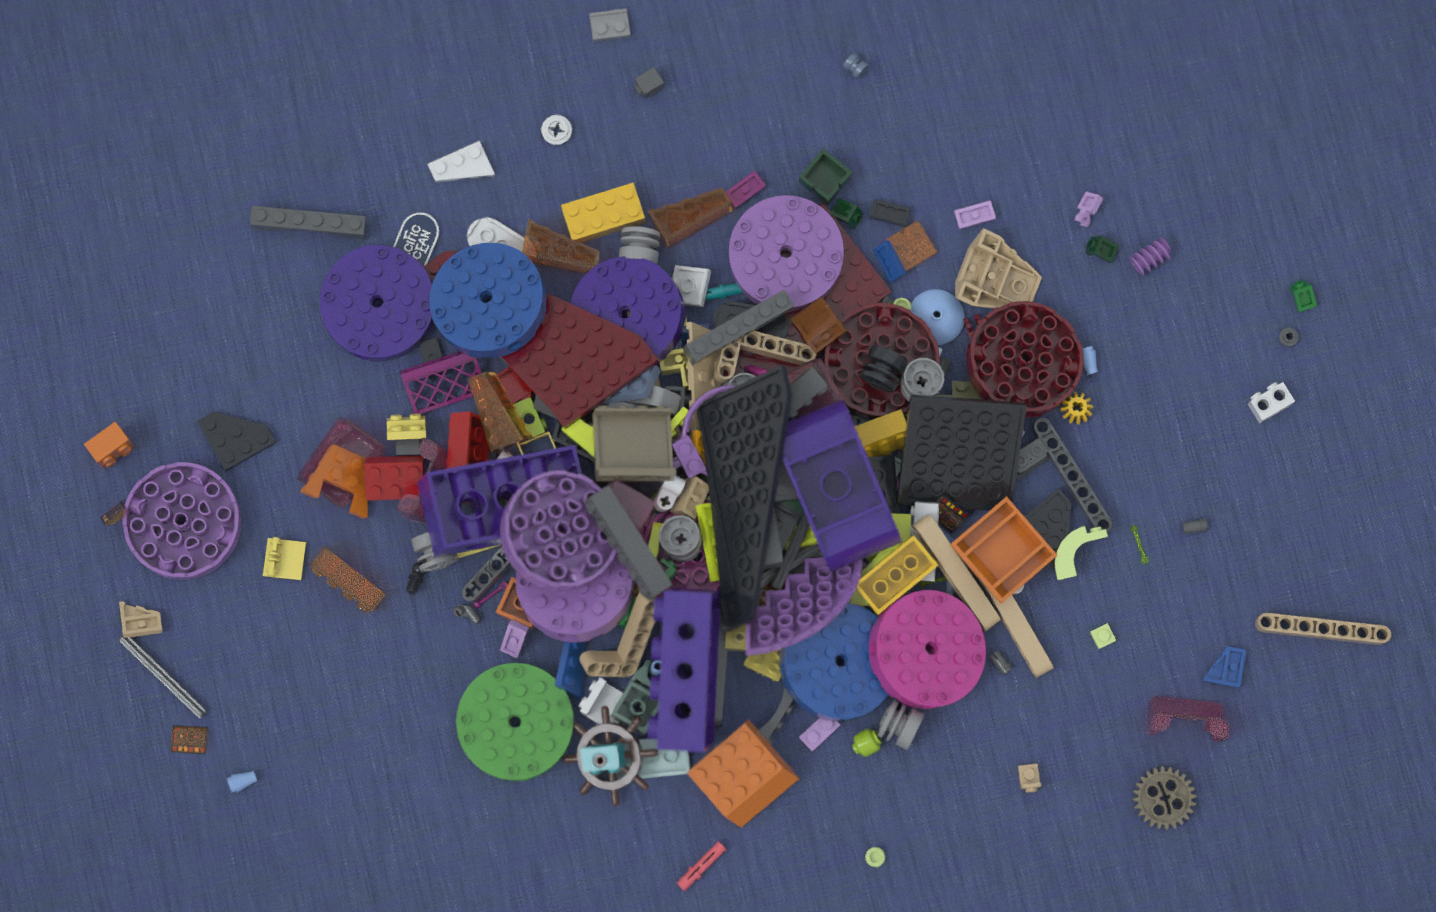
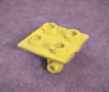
[263,537,306,580]
[743,649,781,682]

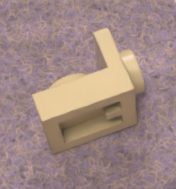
[1018,764,1041,793]

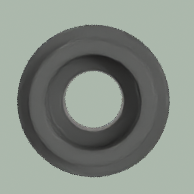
[1279,328,1298,347]

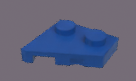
[1202,646,1246,688]

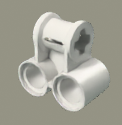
[653,476,686,512]

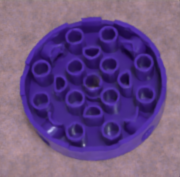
[320,245,434,362]
[570,256,686,366]

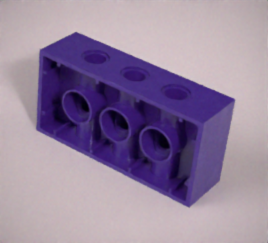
[417,445,582,558]
[648,588,721,752]

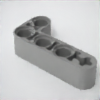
[623,386,682,416]

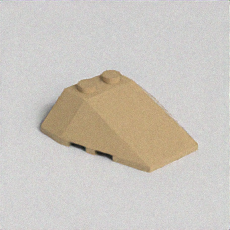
[955,229,1042,309]

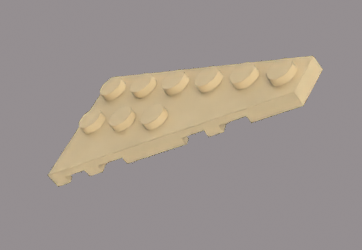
[686,322,727,439]

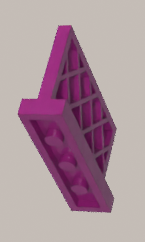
[400,351,488,414]

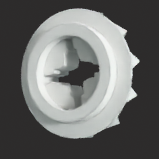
[542,115,572,145]

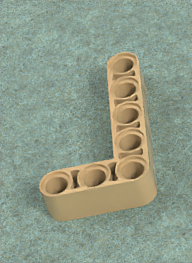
[714,331,816,383]
[579,592,656,677]

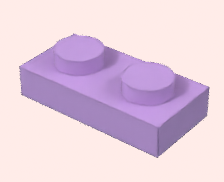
[954,200,996,230]
[500,619,529,658]
[799,718,840,752]

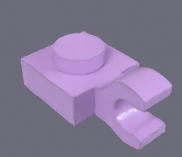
[1075,192,1103,227]

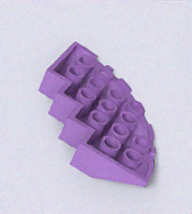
[746,557,863,656]

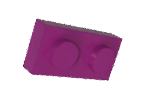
[724,171,766,209]

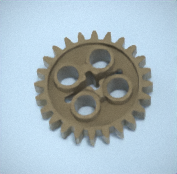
[1132,766,1196,830]

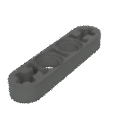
[462,546,511,602]

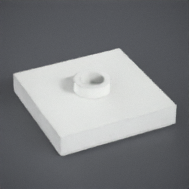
[672,265,711,307]

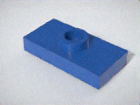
[873,240,907,283]

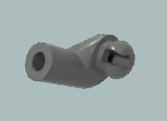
[453,604,482,625]

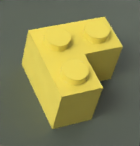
[660,349,689,391]

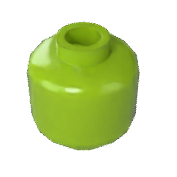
[852,728,882,757]

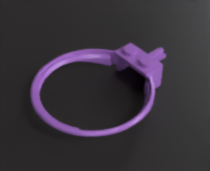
[672,385,735,479]

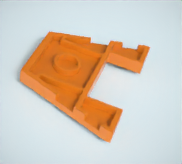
[301,444,368,519]

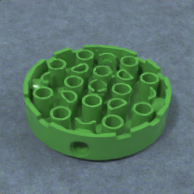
[456,663,574,781]

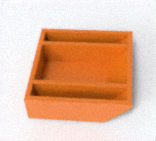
[950,497,1057,604]
[687,719,799,827]

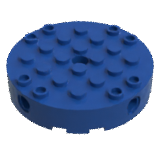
[429,243,547,359]
[779,603,888,721]

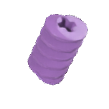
[1128,237,1171,276]

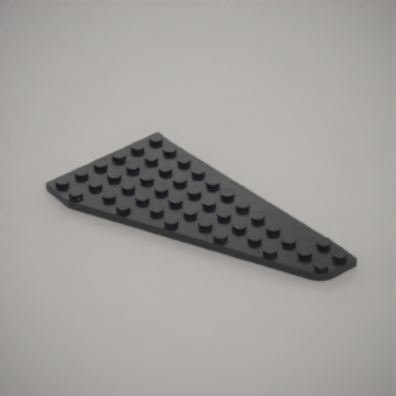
[697,365,792,632]

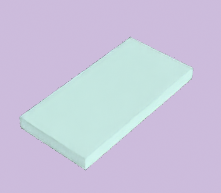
[613,739,690,780]

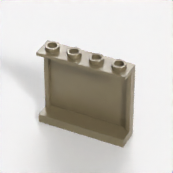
[592,406,676,481]

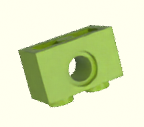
[509,397,548,442]

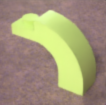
[1055,526,1108,580]

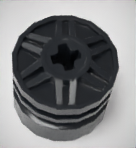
[858,345,908,393]

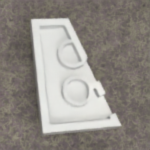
[428,141,495,182]

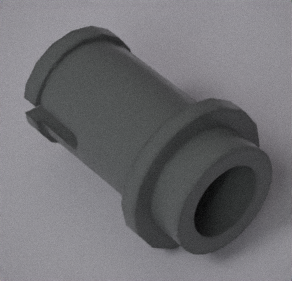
[1182,518,1207,534]
[989,650,1012,676]

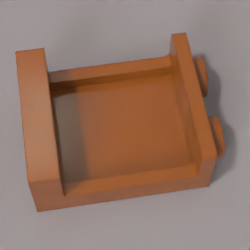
[791,297,846,354]

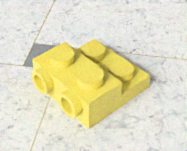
[387,413,426,440]

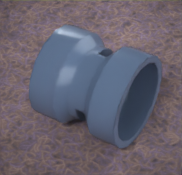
[843,52,869,79]

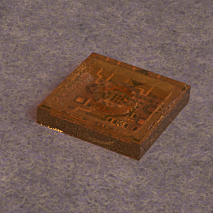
[885,220,938,272]

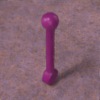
[474,582,508,608]

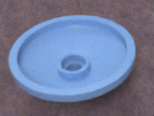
[911,289,965,346]

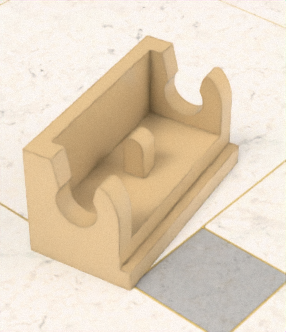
[670,477,709,520]

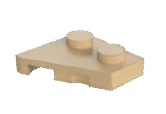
[119,601,163,638]

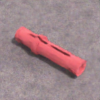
[676,841,726,891]

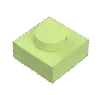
[1090,623,1116,650]

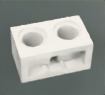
[1248,382,1295,423]

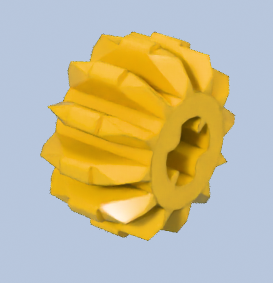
[1060,392,1093,425]

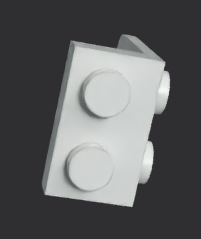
[579,678,623,724]

